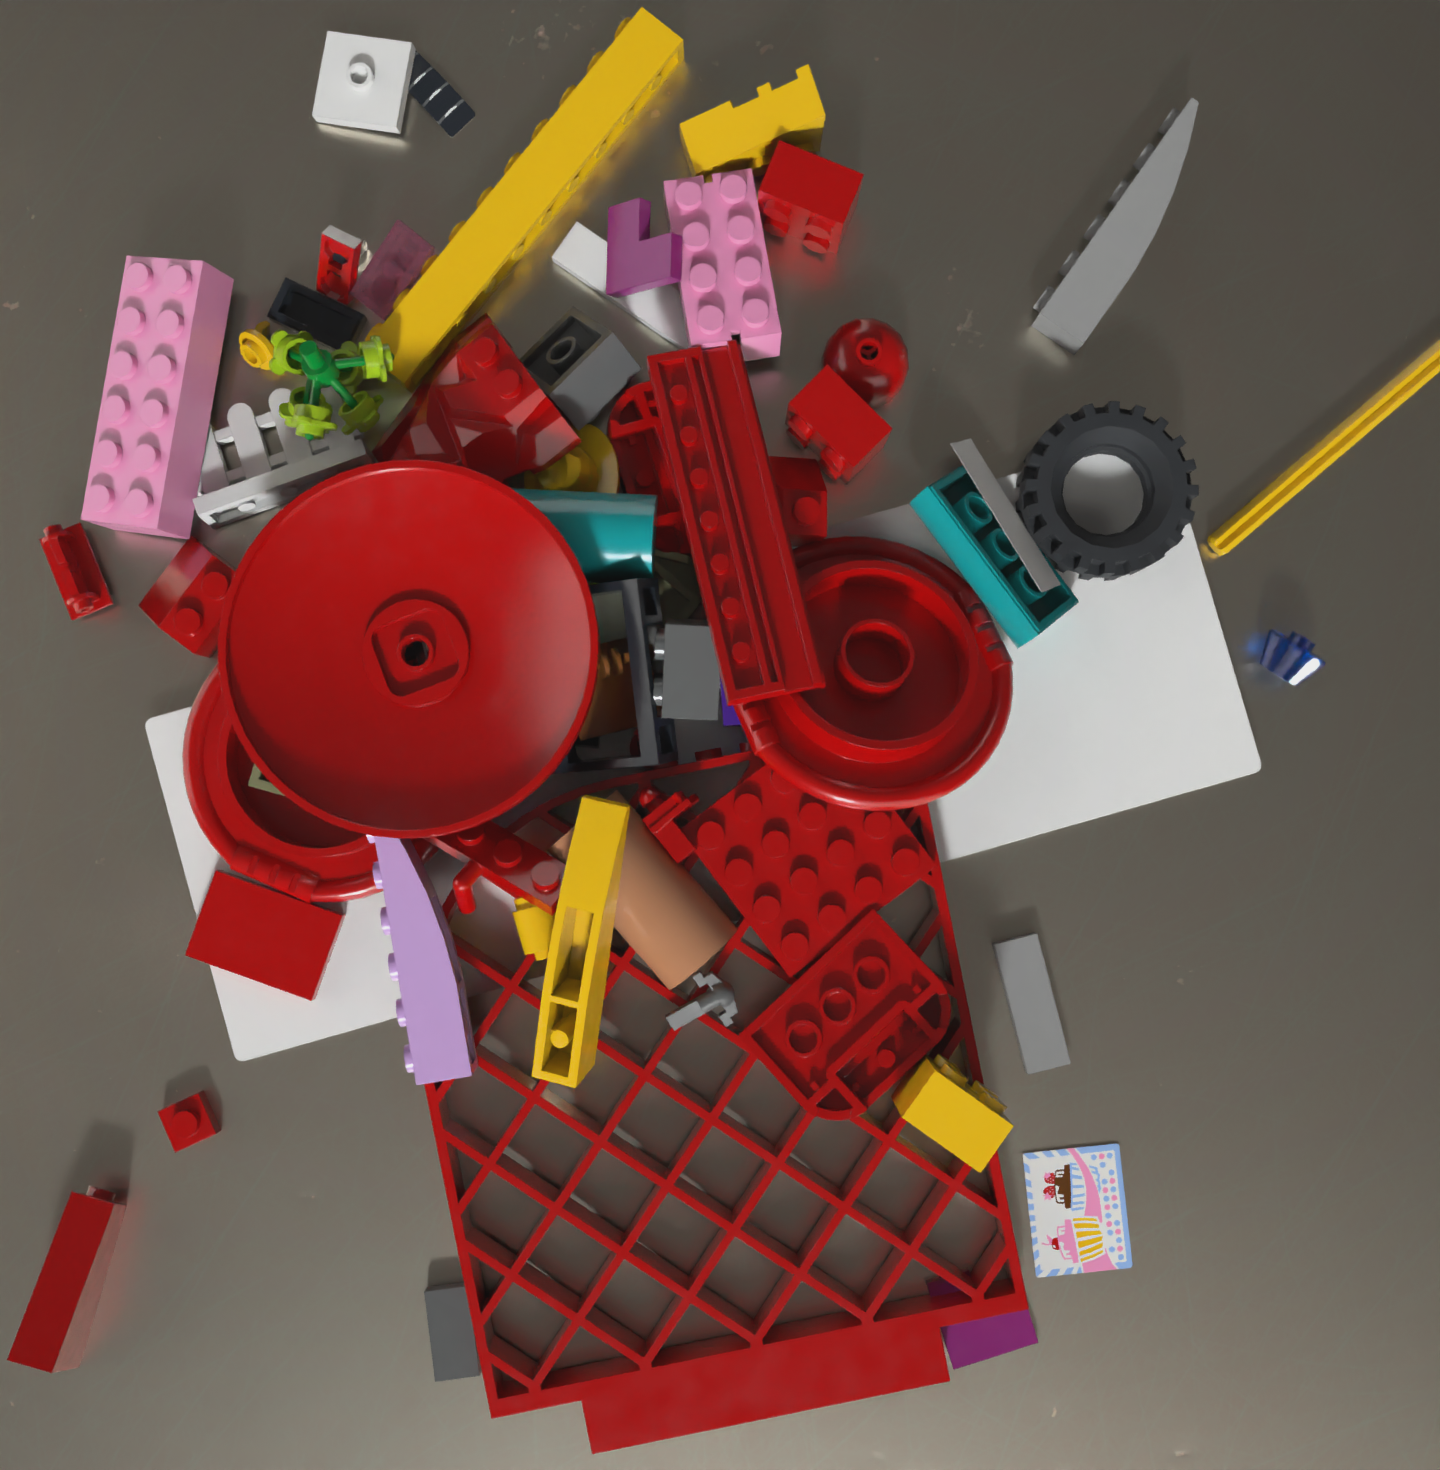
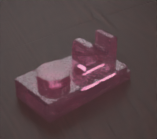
[350,219,435,321]

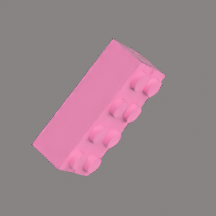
[663,168,782,361]

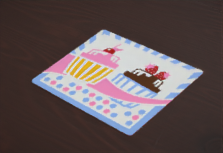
[1023,1143,1133,1278]

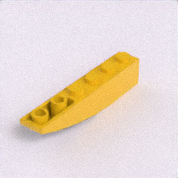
[532,795,630,1088]

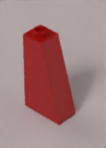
[7,1186,127,1373]

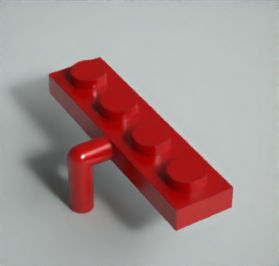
[423,820,566,916]

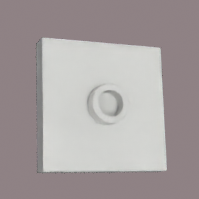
[312,31,416,134]

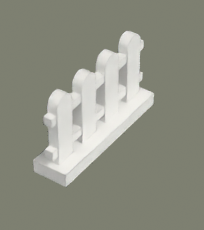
[192,386,376,529]

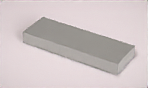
[992,932,1071,1075]

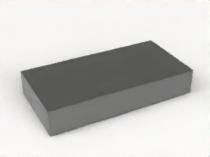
[424,1282,482,1382]

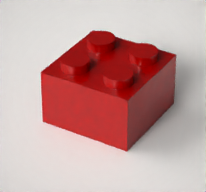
[758,140,864,254]
[785,364,893,485]

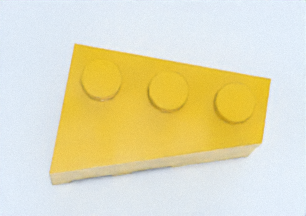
[679,64,826,183]

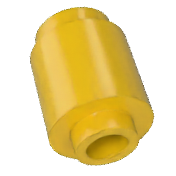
[512,897,556,961]

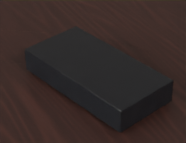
[267,277,368,351]

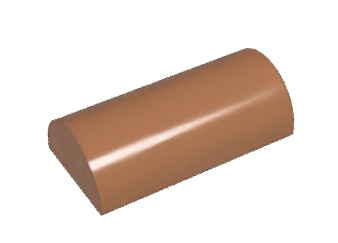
[547,790,738,990]

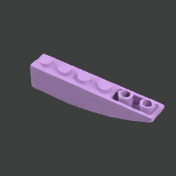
[366,834,478,1085]

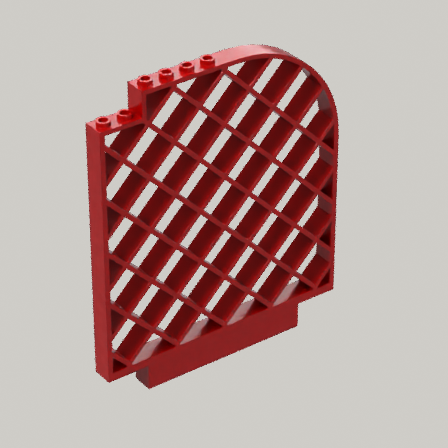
[424,742,1029,1454]

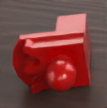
[639,787,700,864]

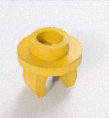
[239,320,274,370]

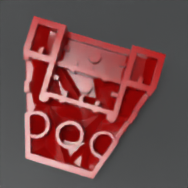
[371,313,582,485]

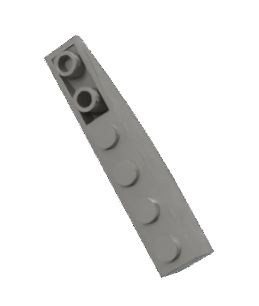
[1031,97,1199,355]

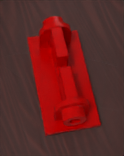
[39,522,114,620]

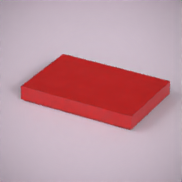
[185,870,346,1001]

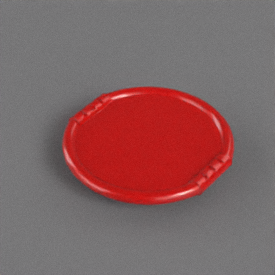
[720,536,1014,811]
[182,643,440,904]

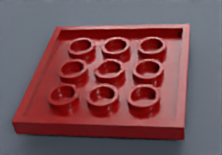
[681,764,937,978]

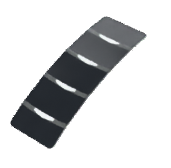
[408,51,475,137]

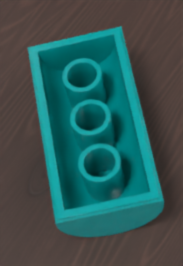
[909,465,1079,649]
[512,488,658,584]

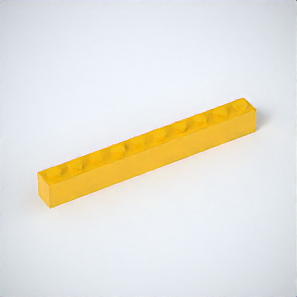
[365,7,684,394]

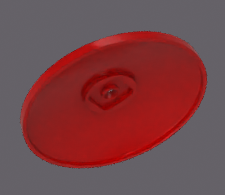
[217,460,600,839]

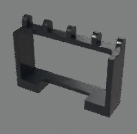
[552,578,679,774]

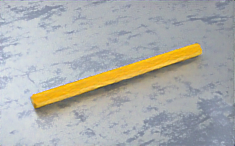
[1207,340,1440,556]

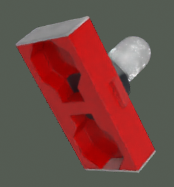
[316,225,367,306]

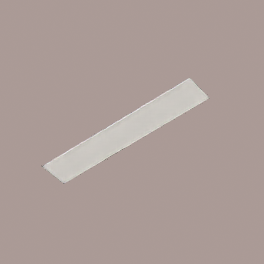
[950,438,1061,593]

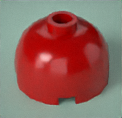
[821,318,909,409]

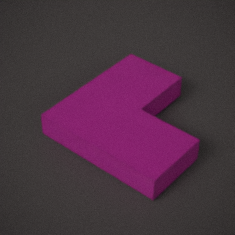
[606,197,682,298]
[925,1267,1039,1370]

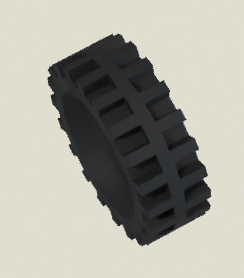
[1015,401,1199,581]

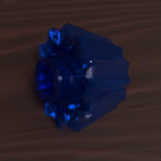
[1260,629,1326,686]

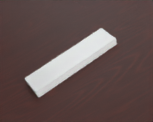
[552,221,689,350]

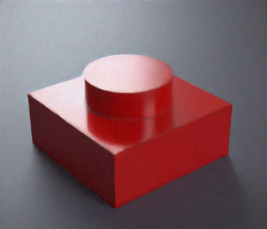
[157,1090,221,1153]

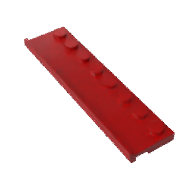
[647,340,827,706]

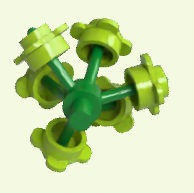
[269,329,394,441]

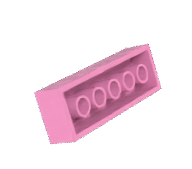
[81,256,234,539]

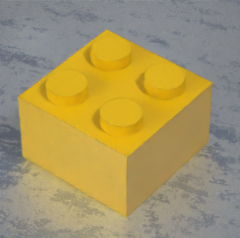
[891,1053,1014,1173]

